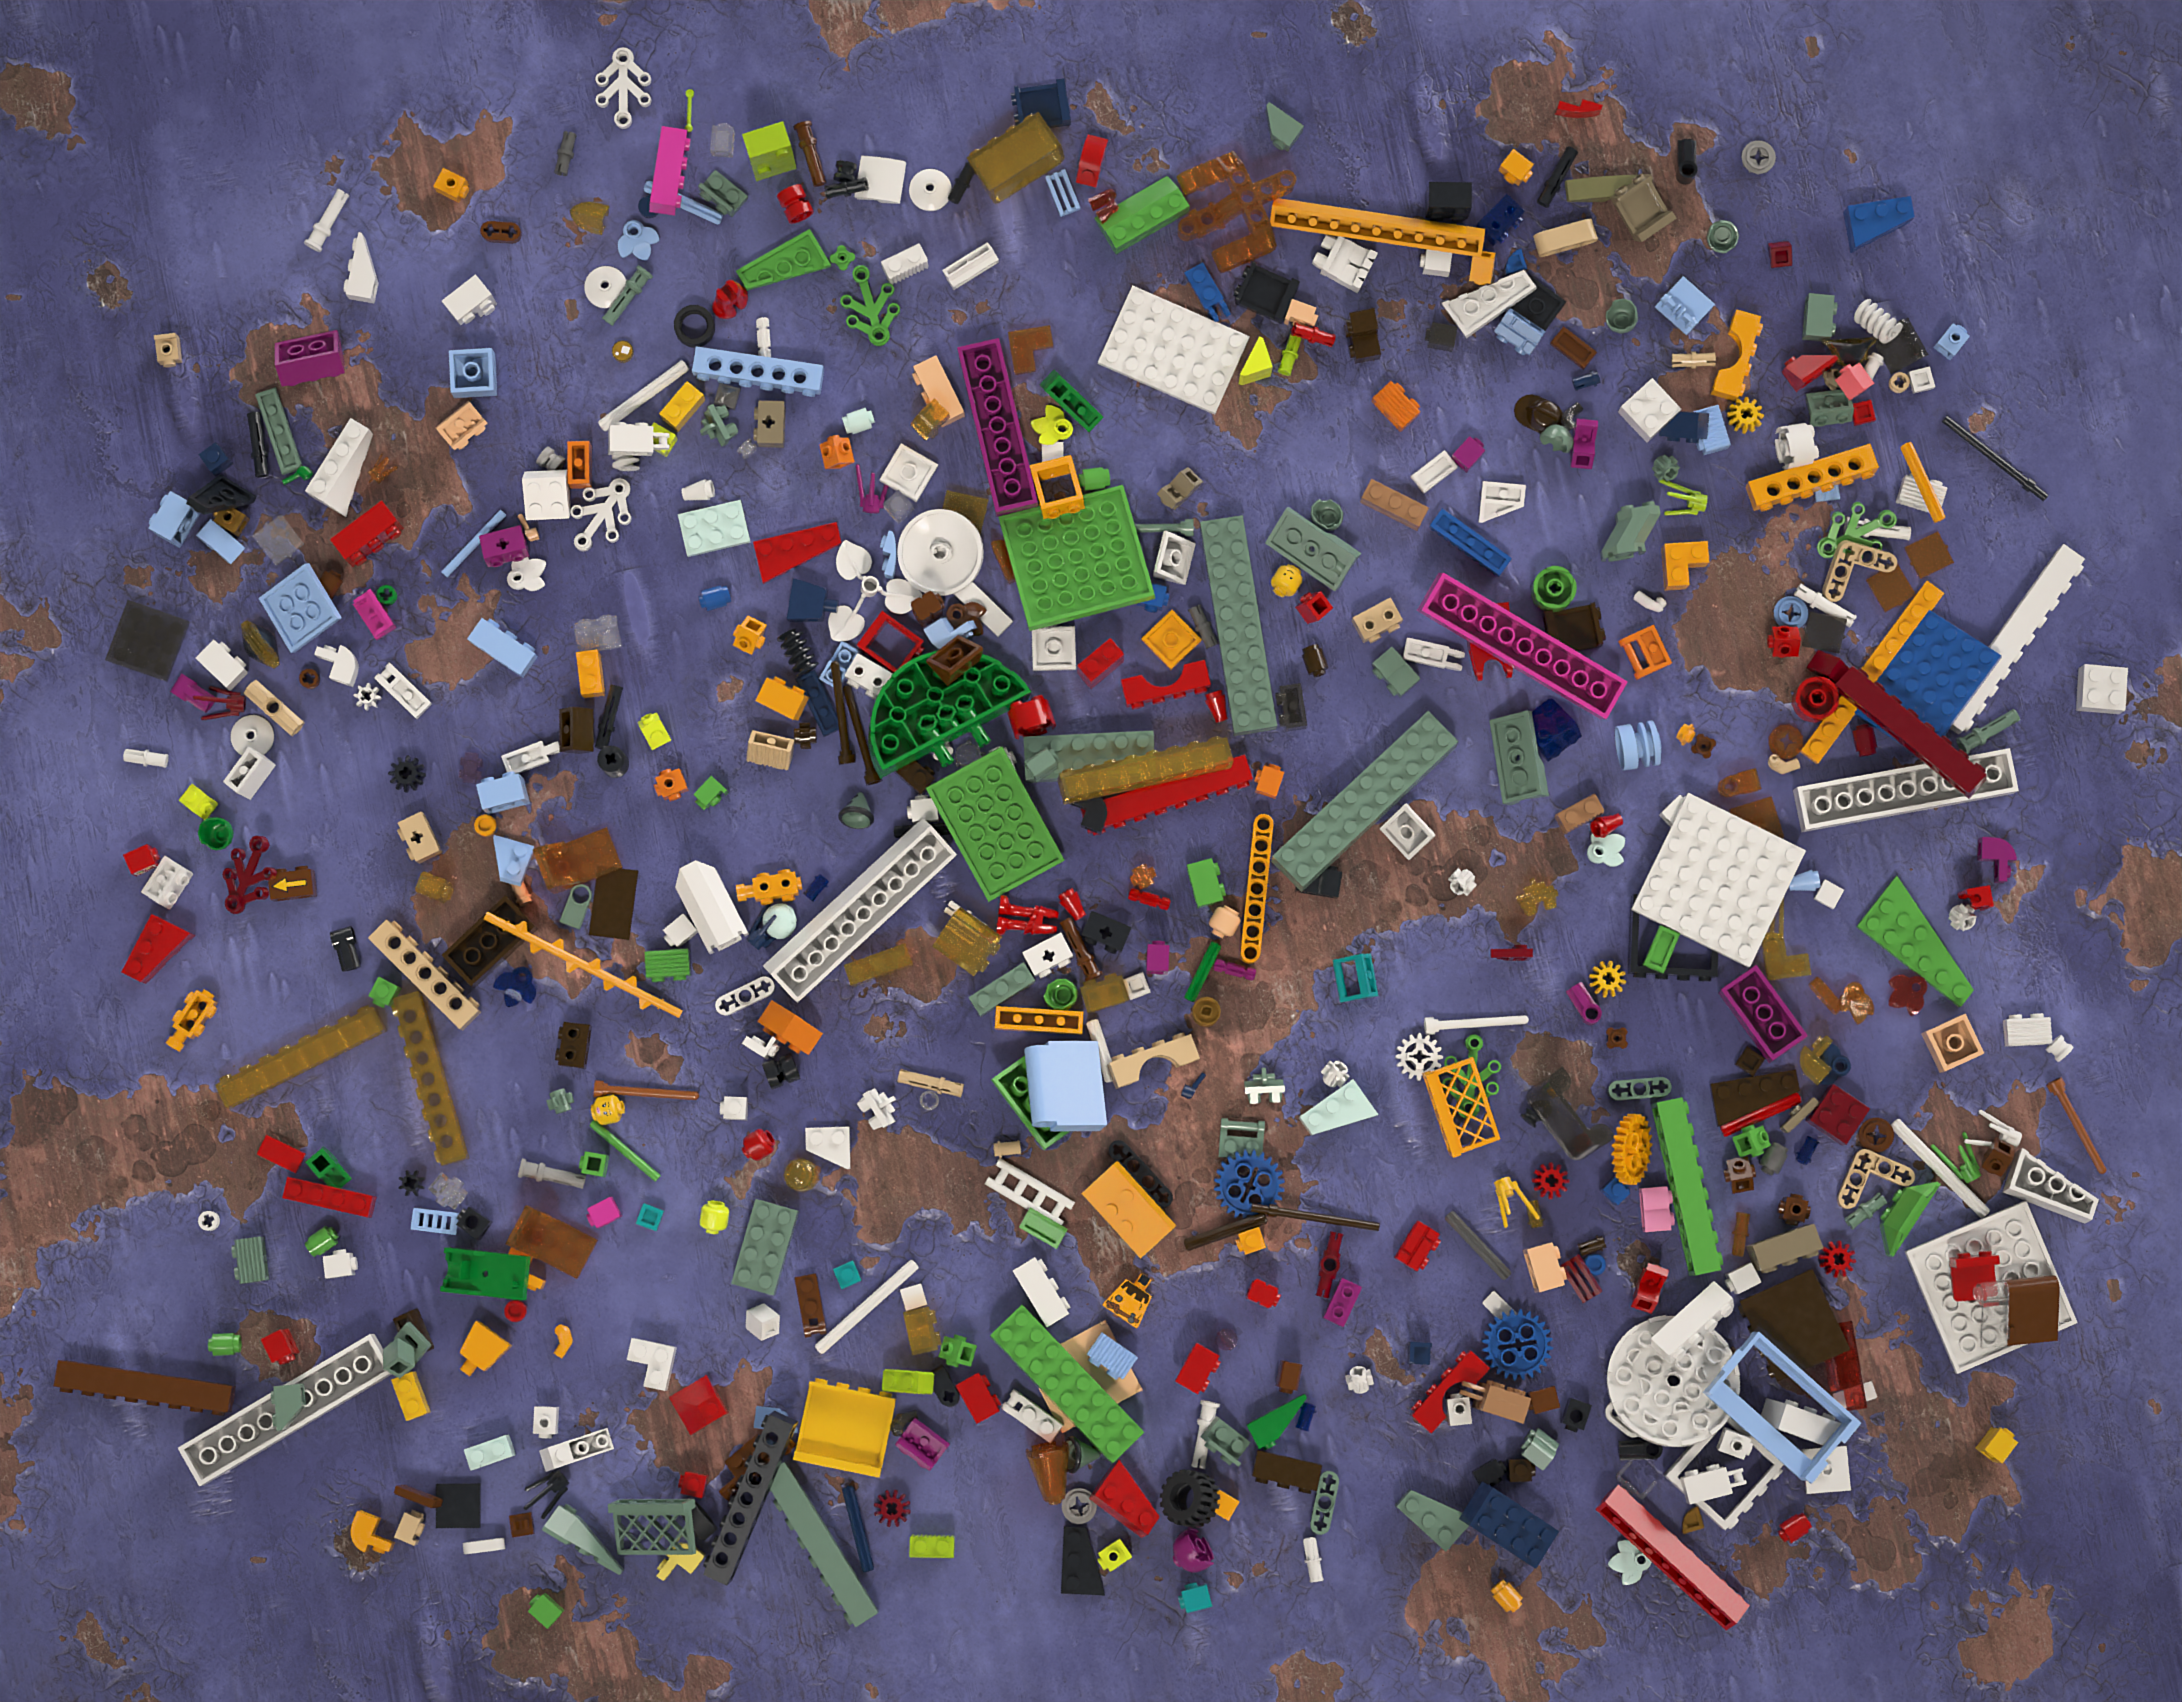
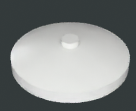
[897,509,984,596]

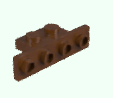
[719,1434,796,1502]

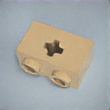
[397,812,443,864]

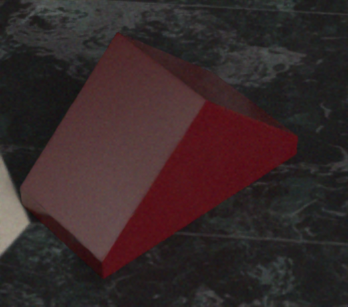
[1806,650,1850,684]

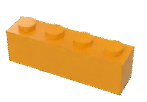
[995,1006,1083,1035]

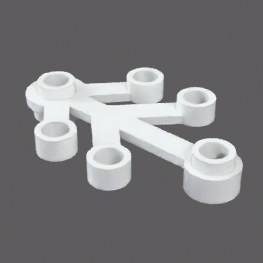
[595,47,652,129]
[570,478,632,552]

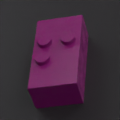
[1718,965,1808,1064]

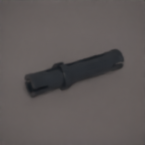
[1537,146,1578,208]
[247,412,269,478]
[594,685,623,750]

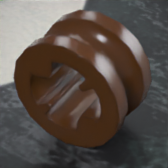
[299,669,320,689]

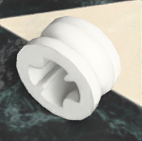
[198,1211,220,1231]

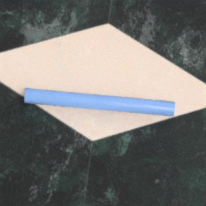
[441,510,506,578]

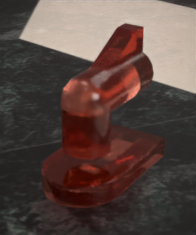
[1088,189,1119,224]

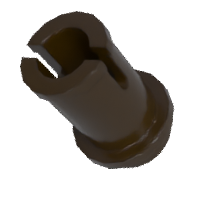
[1577,1235,1607,1257]

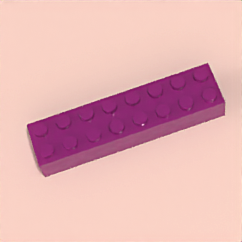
[957,338,1038,517]

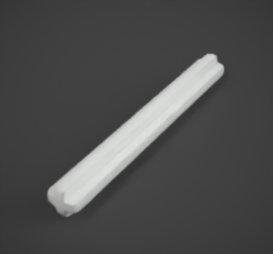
[598,360,689,431]

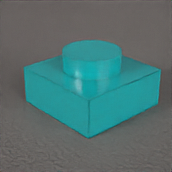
[636,1203,665,1231]
[833,1260,862,1289]

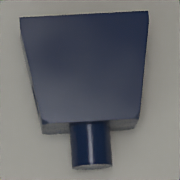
[787,578,839,622]

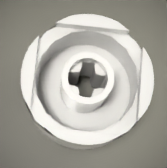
[1775,423,1819,470]

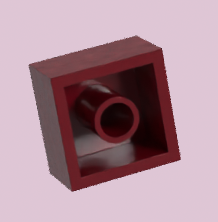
[1806,1084,1870,1146]

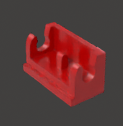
[1957,885,1994,911]

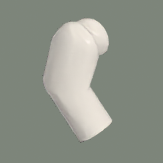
[1634,591,1667,612]

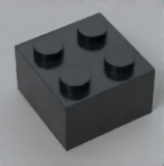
[1425,182,1472,222]

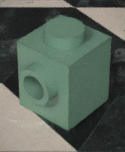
[383,1338,415,1378]

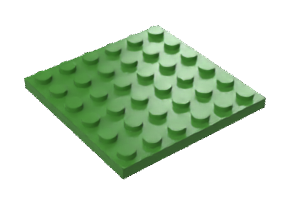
[999,485,1155,631]

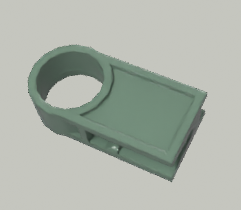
[559,884,593,930]

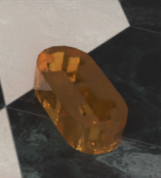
[1808,977,1844,1015]

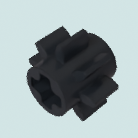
[398,1170,426,1196]

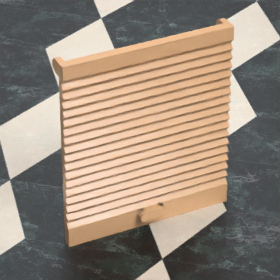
[1039,1320,1143,1433]

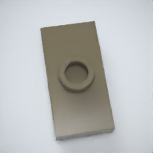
[1779,1097,1819,1133]

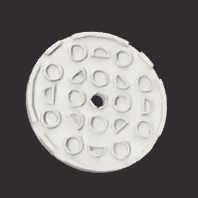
[1607,1315,1740,1447]

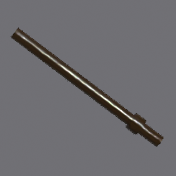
[1250,1203,1380,1231]

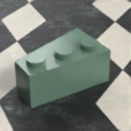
[1395,1489,1469,1552]

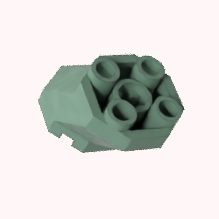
[1600,501,1661,562]

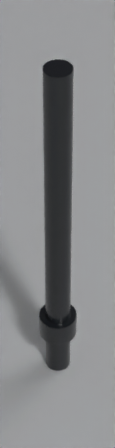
[1942,415,2049,502]

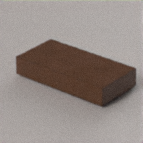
[1550,326,1597,370]
[394,1485,443,1508]

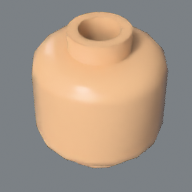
[1209,905,1241,939]

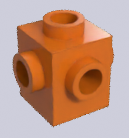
[819,435,855,469]
[654,768,689,801]

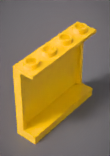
[793,1378,896,1478]

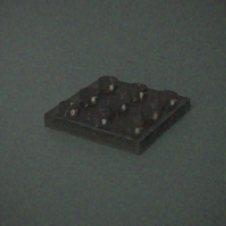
[105,600,190,682]

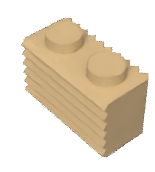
[746,730,795,770]

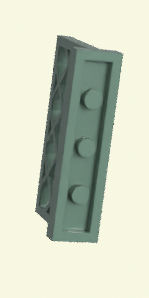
[608,1499,696,1555]

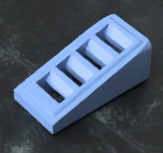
[411,1208,459,1235]

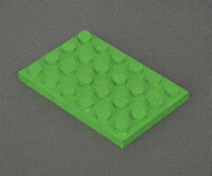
[926,746,1065,902]

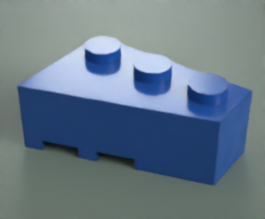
[1843,196,1915,253]

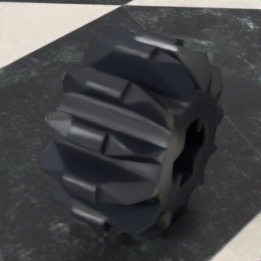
[388,755,426,793]

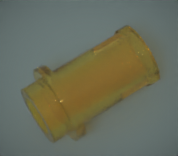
[1526,1200,1545,1229]

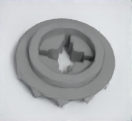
[1741,141,1776,175]
[1062,1488,1097,1524]

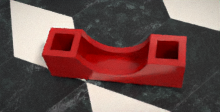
[1121,660,1211,710]
[282,1177,377,1218]
[1410,1350,1490,1434]

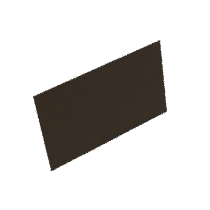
[589,866,638,940]

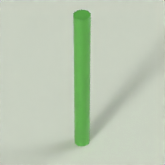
[589,1120,661,1182]

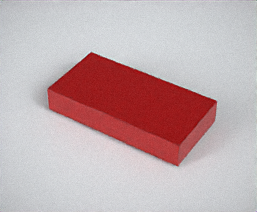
[257,1135,306,1174]

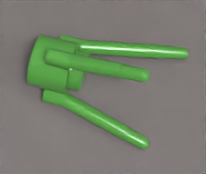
[1931,1132,1981,1183]

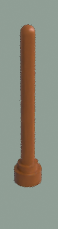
[2046,1077,2106,1174]
[594,1080,699,1100]

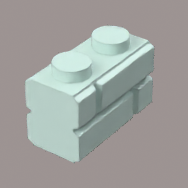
[464,1434,516,1471]

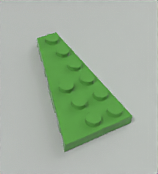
[1856,876,1974,1008]

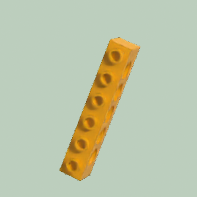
[1745,444,1879,512]

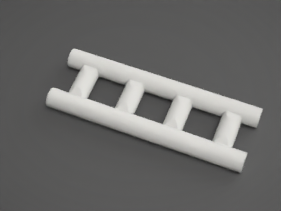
[985,1158,1075,1225]

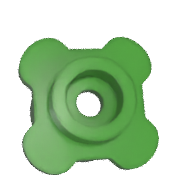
[830,245,855,271]

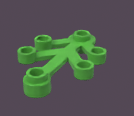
[840,265,900,346]
[1817,502,1897,558]
[1442,1034,1501,1119]

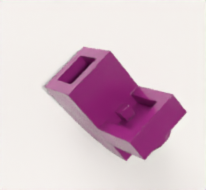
[1571,419,1598,469]
[1977,837,2017,884]

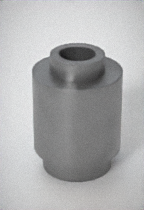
[1759,1142,1788,1176]

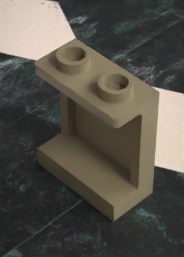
[1610,173,1677,242]

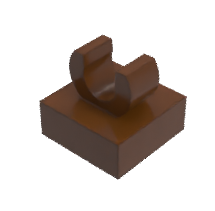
[509,1512,535,1538]

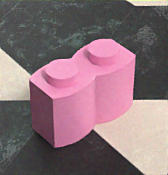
[1639,1186,1675,1232]

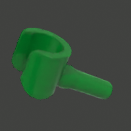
[282,466,313,485]

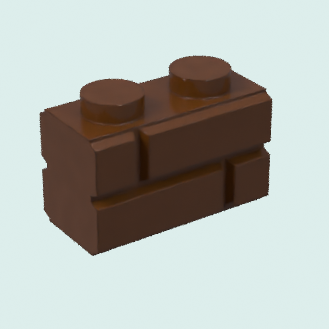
[911,591,945,627]

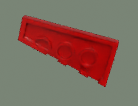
[753,522,842,584]

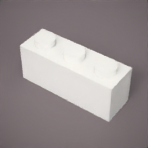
[1013,1257,1071,1327]

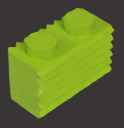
[882,1369,934,1395]
[909,1534,955,1558]

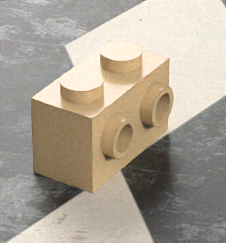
[1352,597,1403,644]

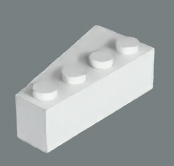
[2003,1148,2099,1224]

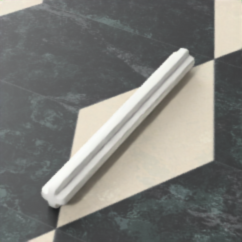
[1891,1119,1990,1218]
[815,1260,919,1354]

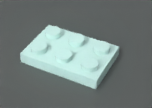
[678,500,751,557]

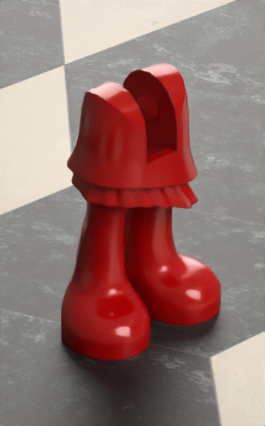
[712,280,748,319]
[996,895,1059,936]

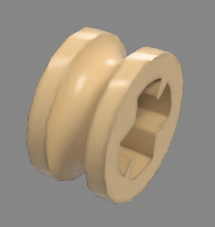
[1889,372,1910,393]

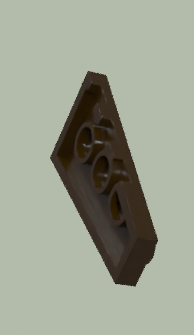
[1709,1069,1800,1127]

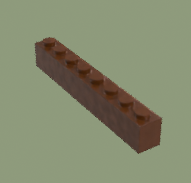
[53,1360,236,1416]

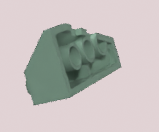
[542,1504,624,1575]

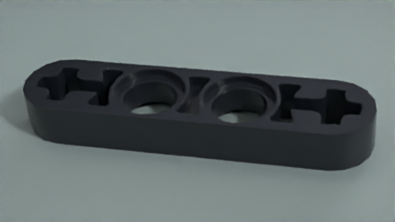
[1109,1140,1173,1208]

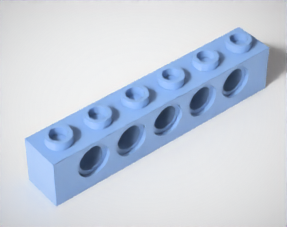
[692,346,824,397]

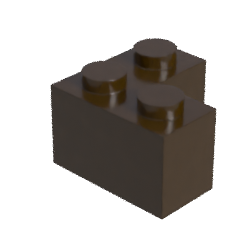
[1344,308,1381,364]

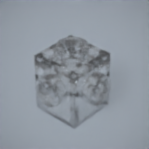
[428,1172,468,1210]

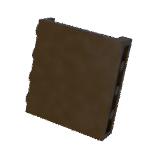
[1738,1268,1850,1382]

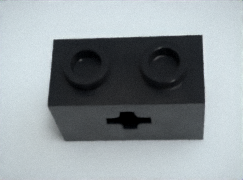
[1081,911,1132,954]

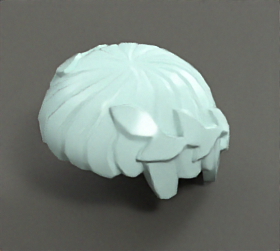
[763,903,797,939]

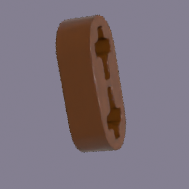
[480,221,522,244]

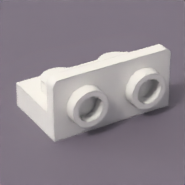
[141,856,193,910]
[742,1036,780,1060]

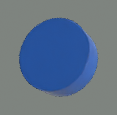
[1584,1254,1606,1276]

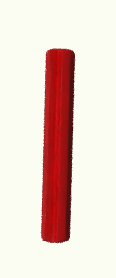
[1720,1093,1802,1137]

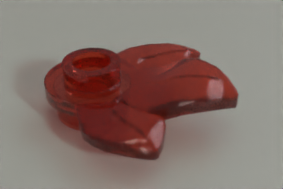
[1888,974,1927,1016]

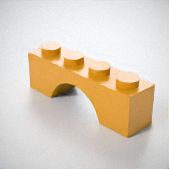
[1710,309,1763,402]

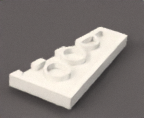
[1442,270,1537,339]

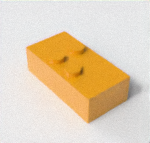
[1081,1161,1176,1259]

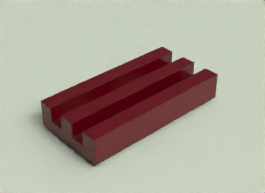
[1560,1254,1602,1303]

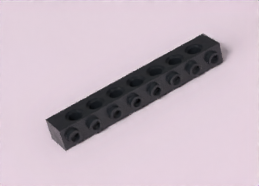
[703,1410,798,1585]

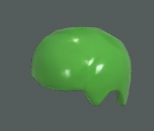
[1043,979,1078,1011]

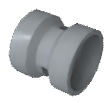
[536,446,566,471]

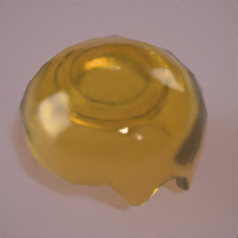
[783,1158,819,1192]

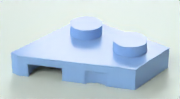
[493,835,534,887]

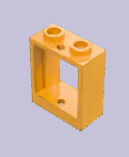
[1029,455,1085,519]

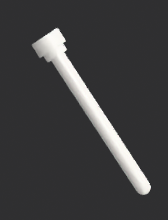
[1424,1015,1529,1035]

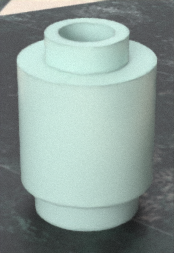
[842,408,875,434]

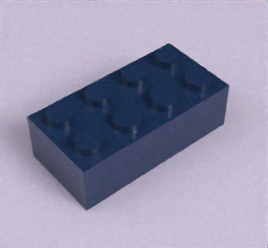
[1459,1481,1559,1569]

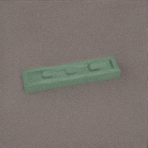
[255,387,302,475]

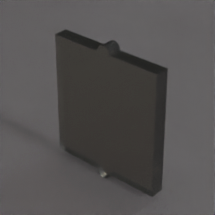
[1802,611,1847,654]

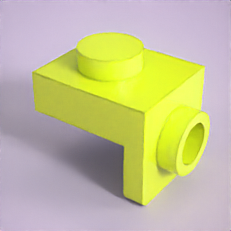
[638,712,671,750]
[179,784,218,820]

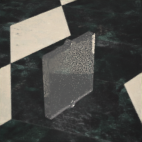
[253,515,304,566]

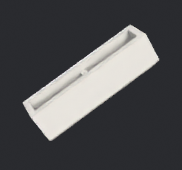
[942,243,999,290]

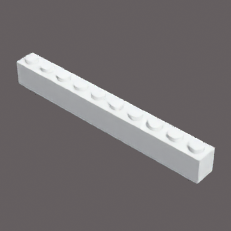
[1950,544,2085,734]

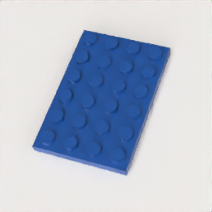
[1855,610,2002,746]

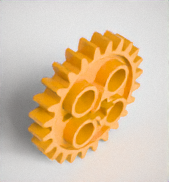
[1611,1114,1653,1185]

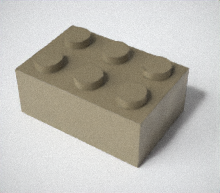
[1746,1224,1824,1273]

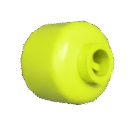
[699,1200,729,1234]

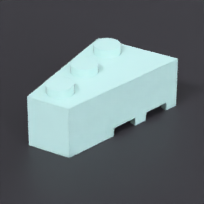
[1299,1079,1378,1136]

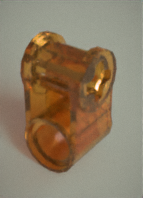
[1717,768,1762,797]

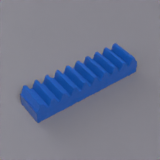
[1429,508,1512,577]

